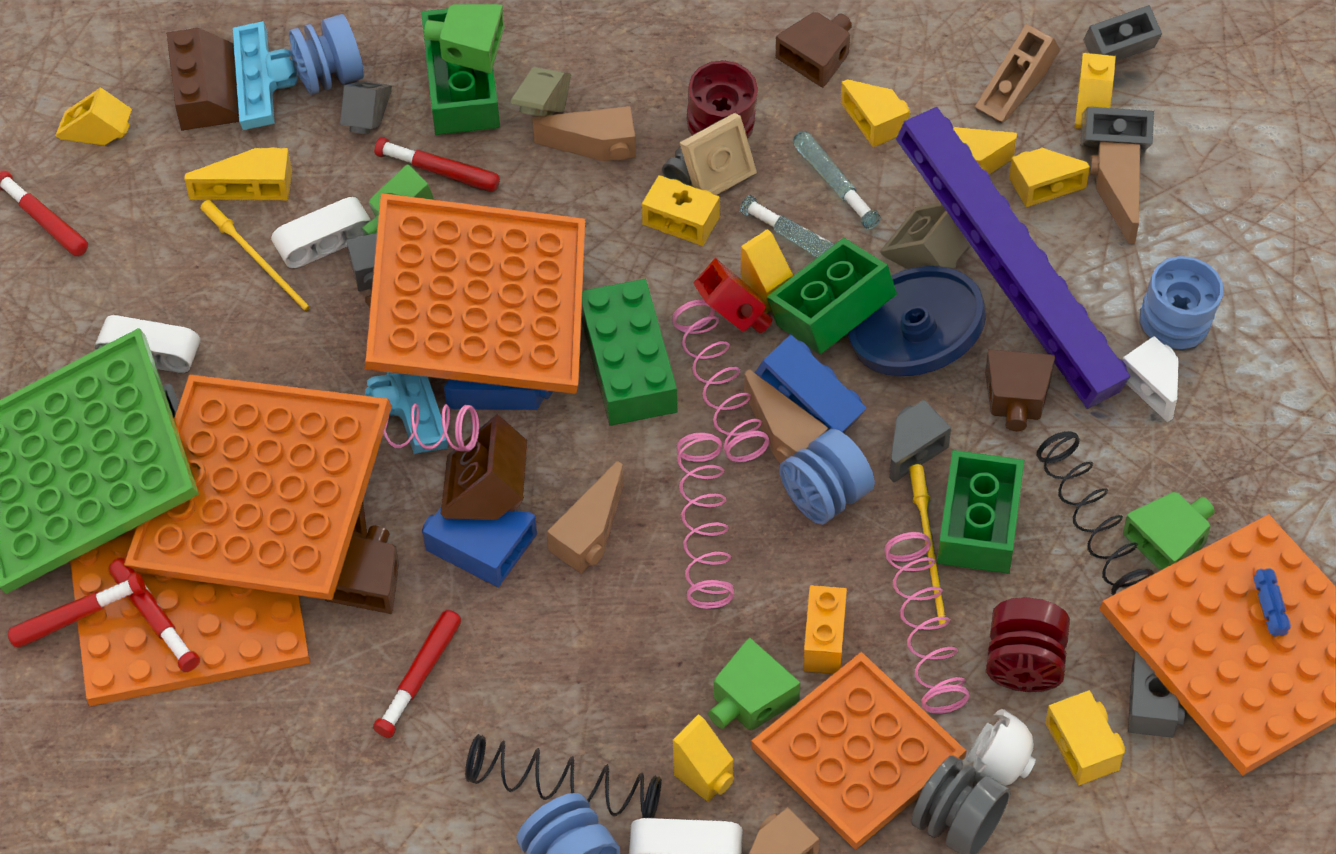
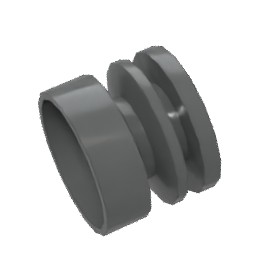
[911,755,1011,854]

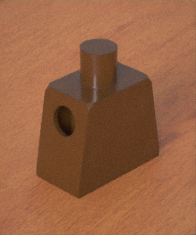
[775,12,852,88]
[985,349,1055,432]
[325,525,399,614]

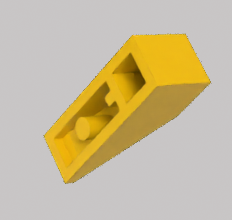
[184,147,292,200]

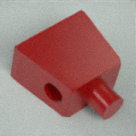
[693,257,773,333]

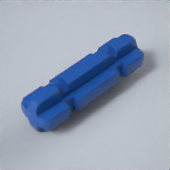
[1253,568,1291,636]

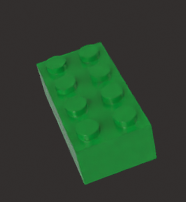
[421,8,500,135]
[581,278,678,426]

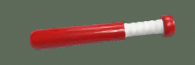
[374,137,500,192]
[0,170,88,256]
[108,558,200,672]
[8,573,146,648]
[373,610,461,738]

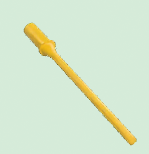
[200,200,310,311]
[909,464,946,625]

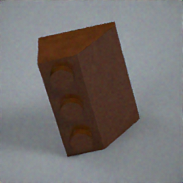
[166,28,239,131]
[440,414,527,520]

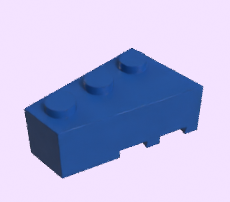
[755,334,867,433]

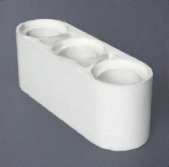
[271,197,371,268]
[94,315,201,373]
[629,818,743,854]

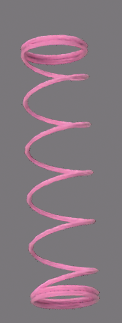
[672,300,770,462]
[383,403,479,451]
[677,433,734,609]
[884,532,970,714]

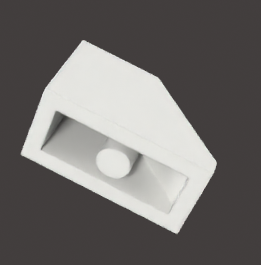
[1123,336,1178,422]

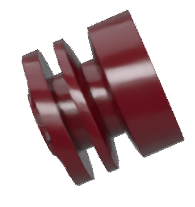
[686,60,758,139]
[986,597,1070,692]

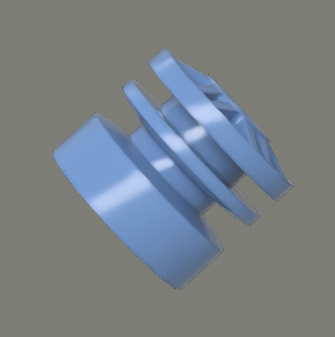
[289,14,364,95]
[1140,256,1223,349]
[779,428,875,525]
[516,793,620,854]

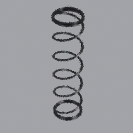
[1036,431,1154,596]
[465,734,662,818]

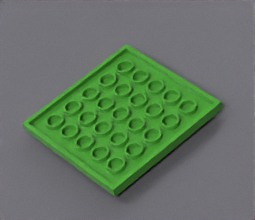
[0,328,199,594]

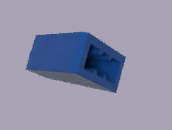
[444,379,553,410]
[422,507,537,588]

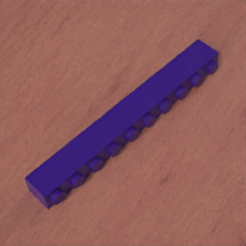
[896,107,1131,409]

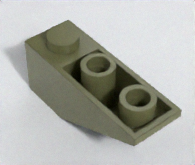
[511,67,571,116]

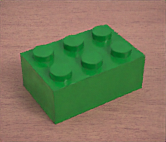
[767,237,897,355]
[937,450,1025,574]

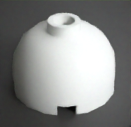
[967,709,1036,786]

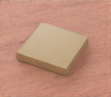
[680,113,757,195]

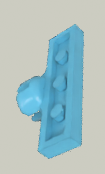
[233,21,298,130]
[365,372,449,454]

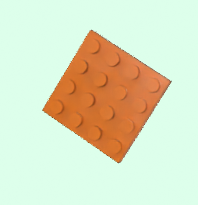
[751,652,967,850]

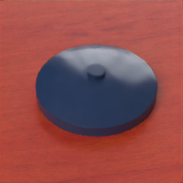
[848,266,986,376]

